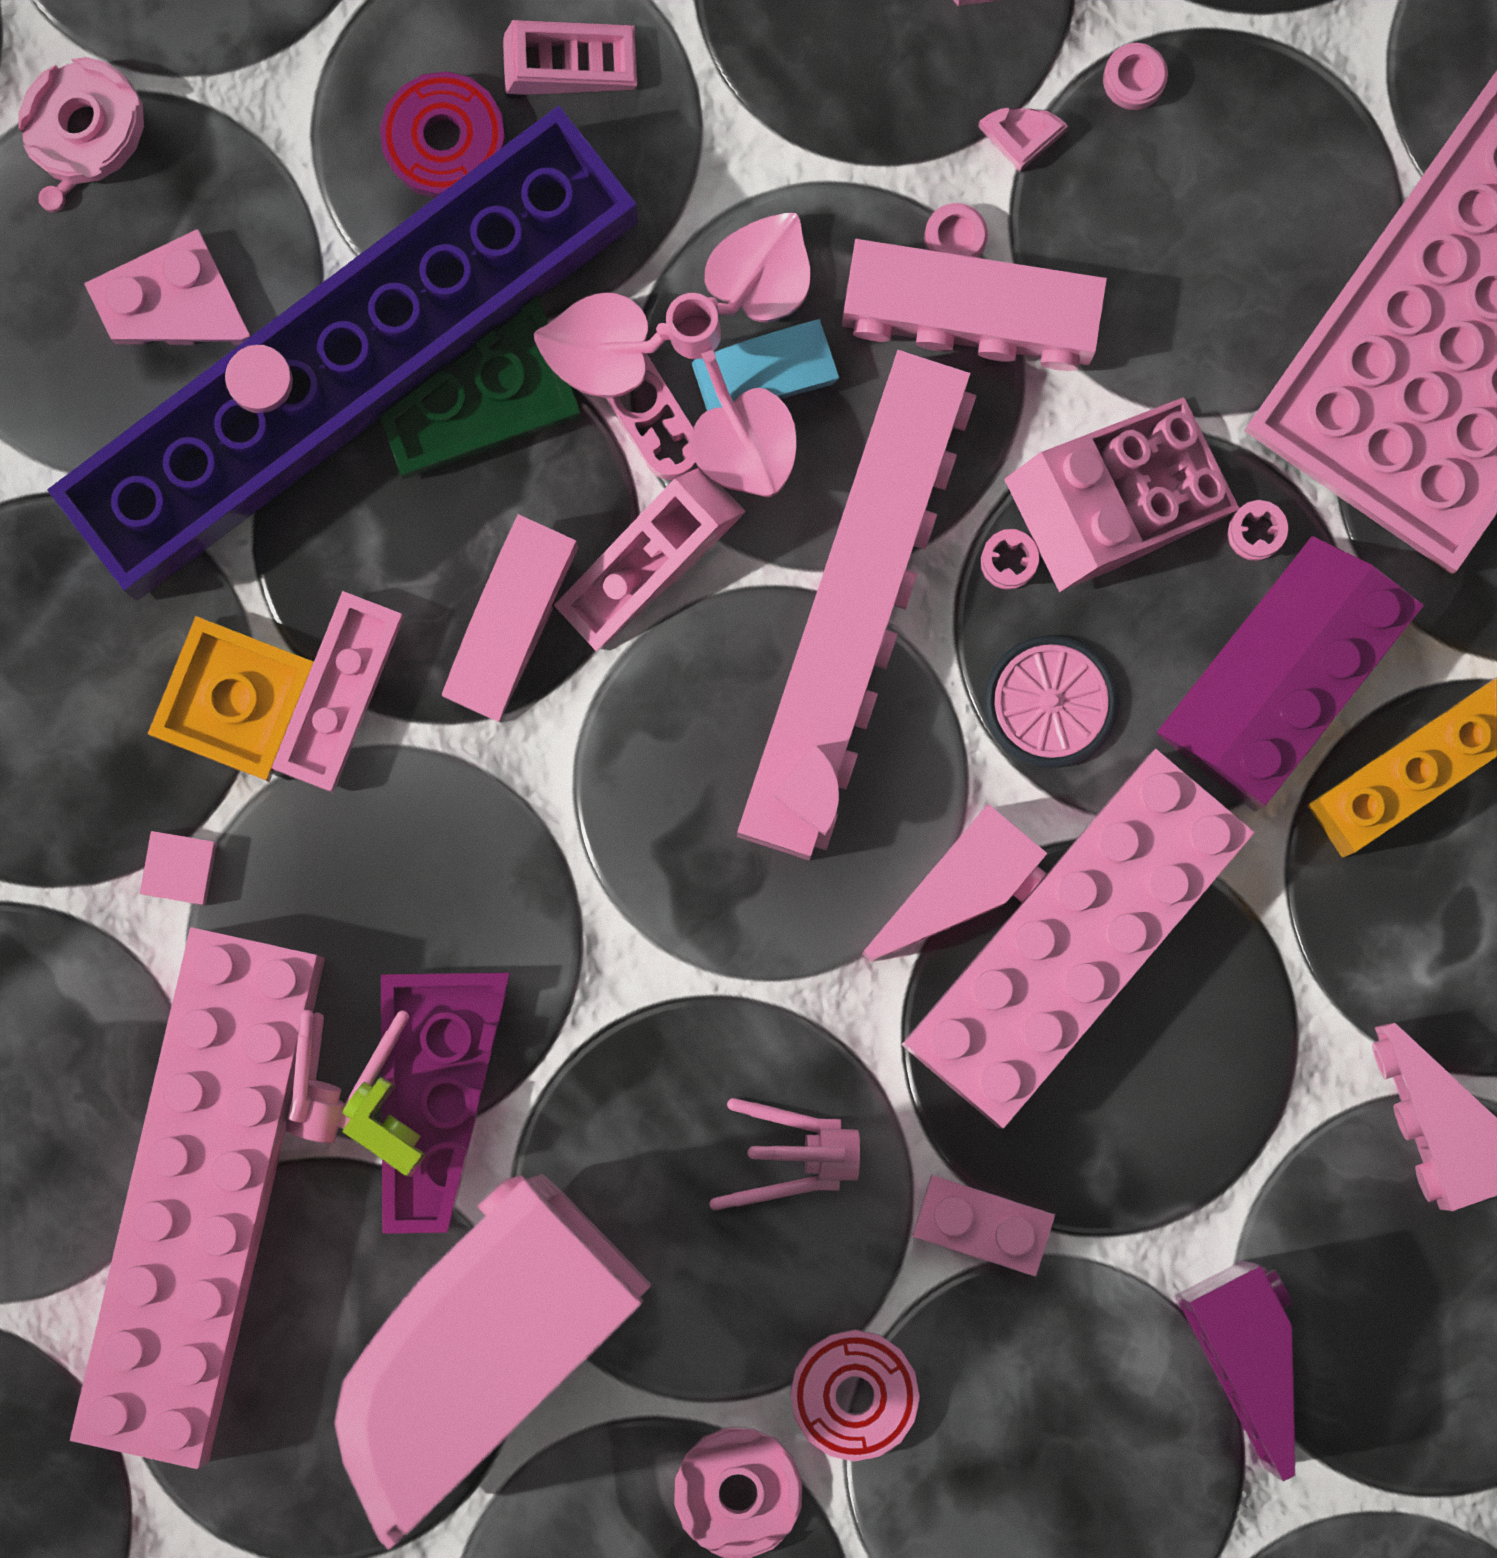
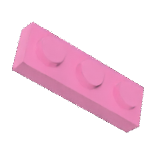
[272,591,404,793]

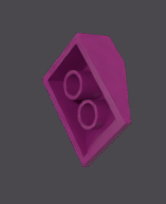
[1175,1260,1295,1482]

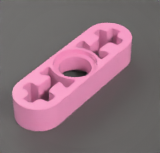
[605,354,697,480]

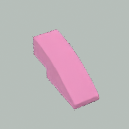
[441,514,578,723]

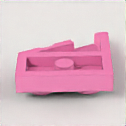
[84,229,251,345]

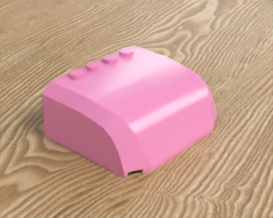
[335,1174,651,1549]

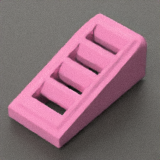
[503,20,637,95]

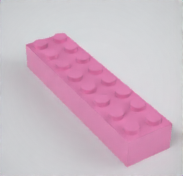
[70,927,326,1469]

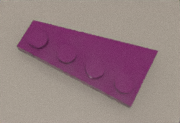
[381,973,511,1234]

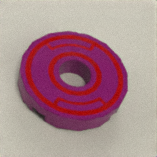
[380,71,506,198]

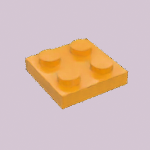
[148,616,314,782]

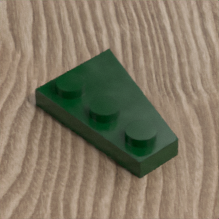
[380,296,581,480]

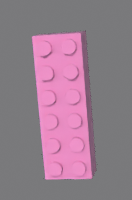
[901,749,1255,1128]

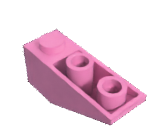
[1372,1023,1497,1211]

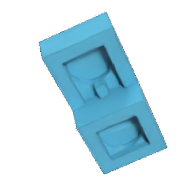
[691,319,839,411]

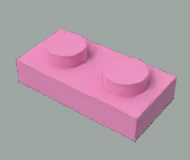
[912,1175,1055,1277]

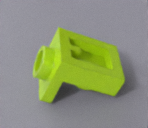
[342,1077,426,1176]

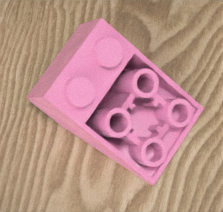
[1004,397,1239,592]

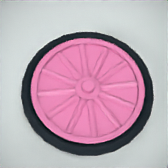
[984,635,1118,769]

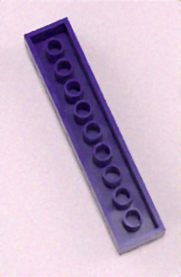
[47,105,639,602]

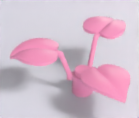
[534,213,810,497]

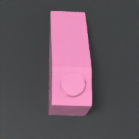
[554,468,746,651]
[862,804,1047,962]

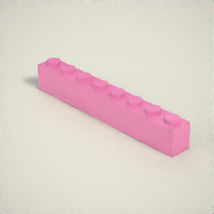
[737,350,977,861]

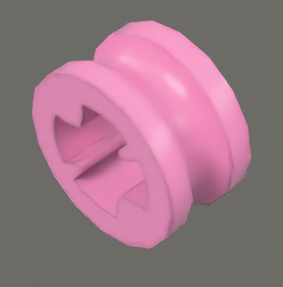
[1227,500,1288,561]
[981,529,1039,590]

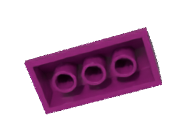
[1156,536,1424,812]

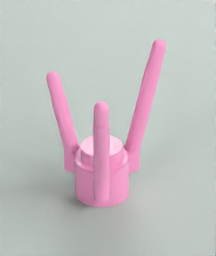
[285,1010,409,1143]
[709,1098,860,1210]

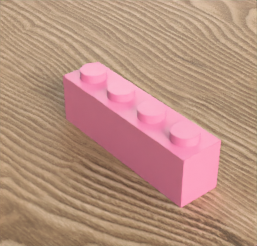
[842,239,1107,371]

